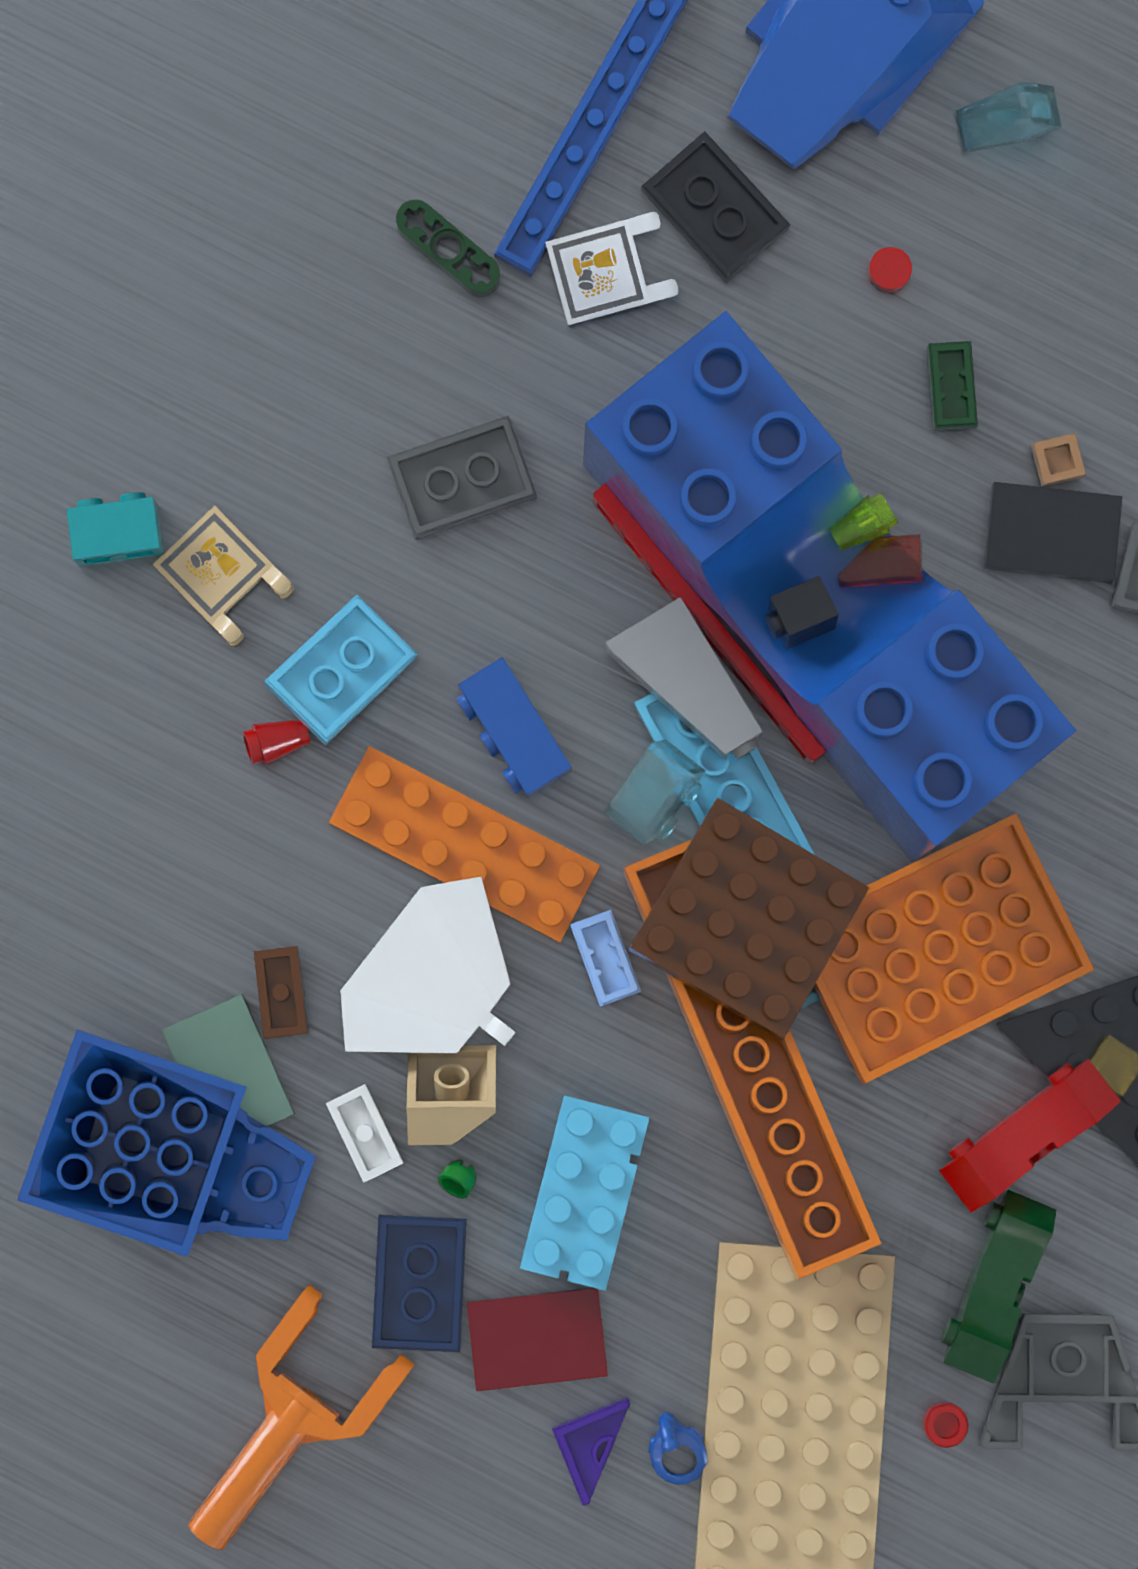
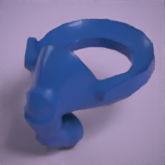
[648,1412,708,1485]

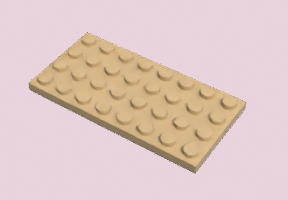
[694,1242,895,1569]

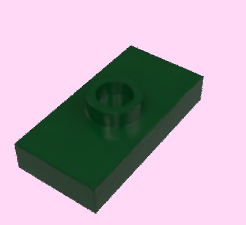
[927,341,978,431]

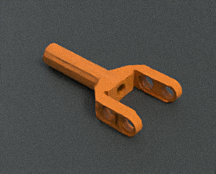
[187,1284,415,1551]

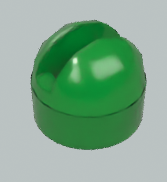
[438,1159,477,1199]

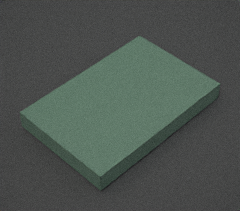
[162,994,295,1126]

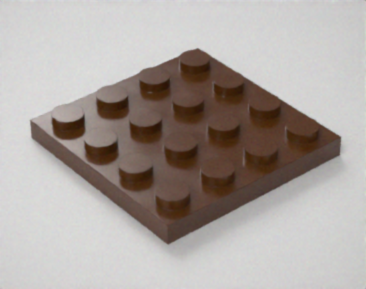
[628,797,870,1041]

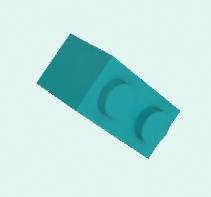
[66,492,164,567]

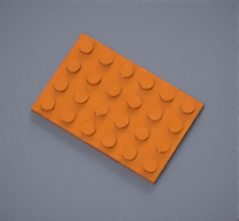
[814,813,1095,1084]

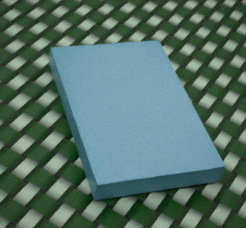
[264,595,418,745]

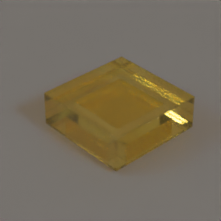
[1091,1035,1138,1097]

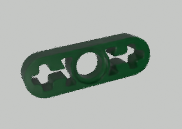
[396,200,500,297]

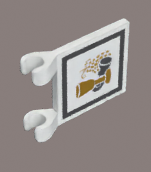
[545,212,679,326]

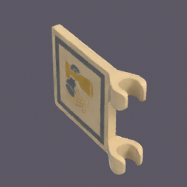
[153,506,295,647]

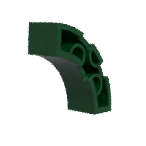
[941,1189,1057,1383]

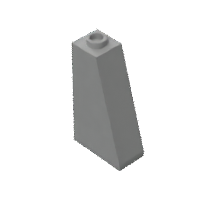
[605,597,763,760]

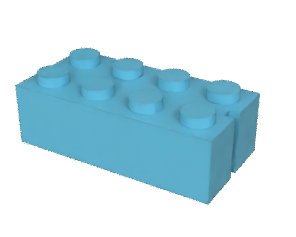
[519,1095,650,1291]

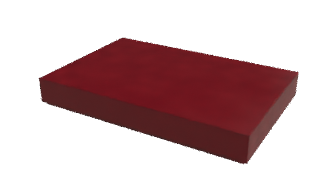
[467,1287,608,1391]

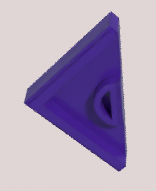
[552,1397,630,1506]

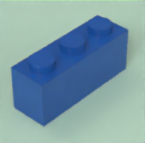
[456,657,572,799]

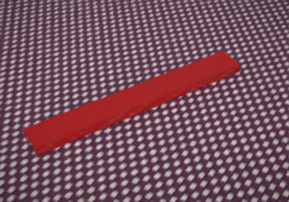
[593,484,826,765]

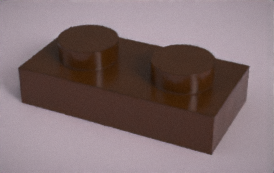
[253,946,309,1039]

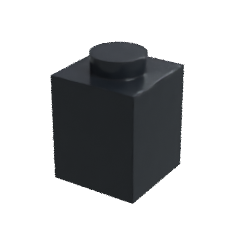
[765,576,839,649]

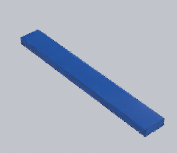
[494,0,688,277]

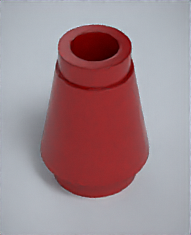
[243,720,310,766]

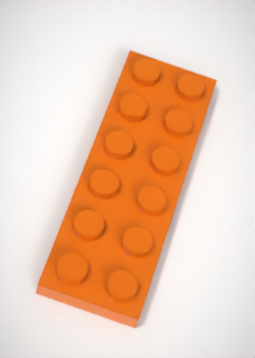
[328,746,600,943]

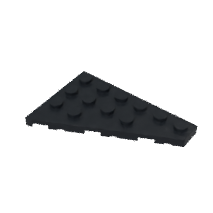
[997,975,1138,1168]

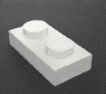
[326,1084,404,1183]

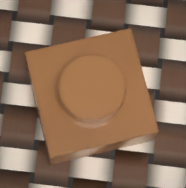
[1031,433,1086,487]

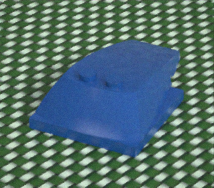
[727,0,985,170]
[17,1029,316,1257]

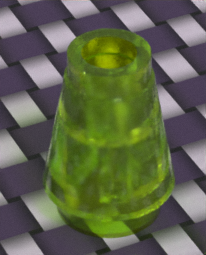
[828,492,898,551]

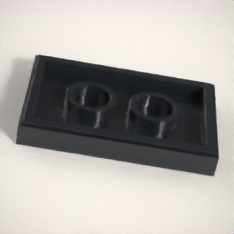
[641,131,791,284]
[984,482,1123,583]

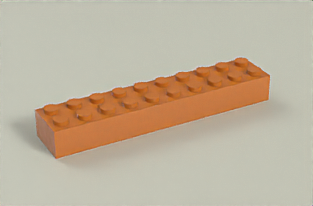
[624,839,882,1280]

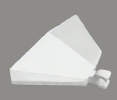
[340,877,516,1054]

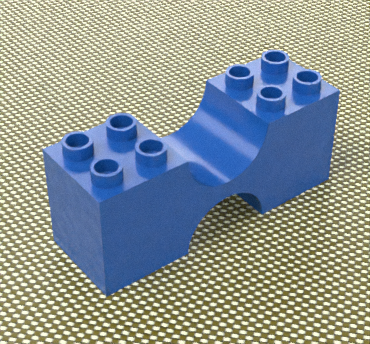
[583,311,1077,862]

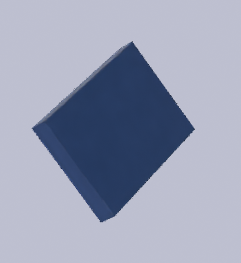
[372,1214,467,1352]

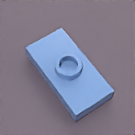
[570,910,641,1007]

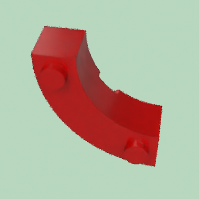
[939,1059,1121,1213]

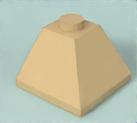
[406,1045,496,1145]

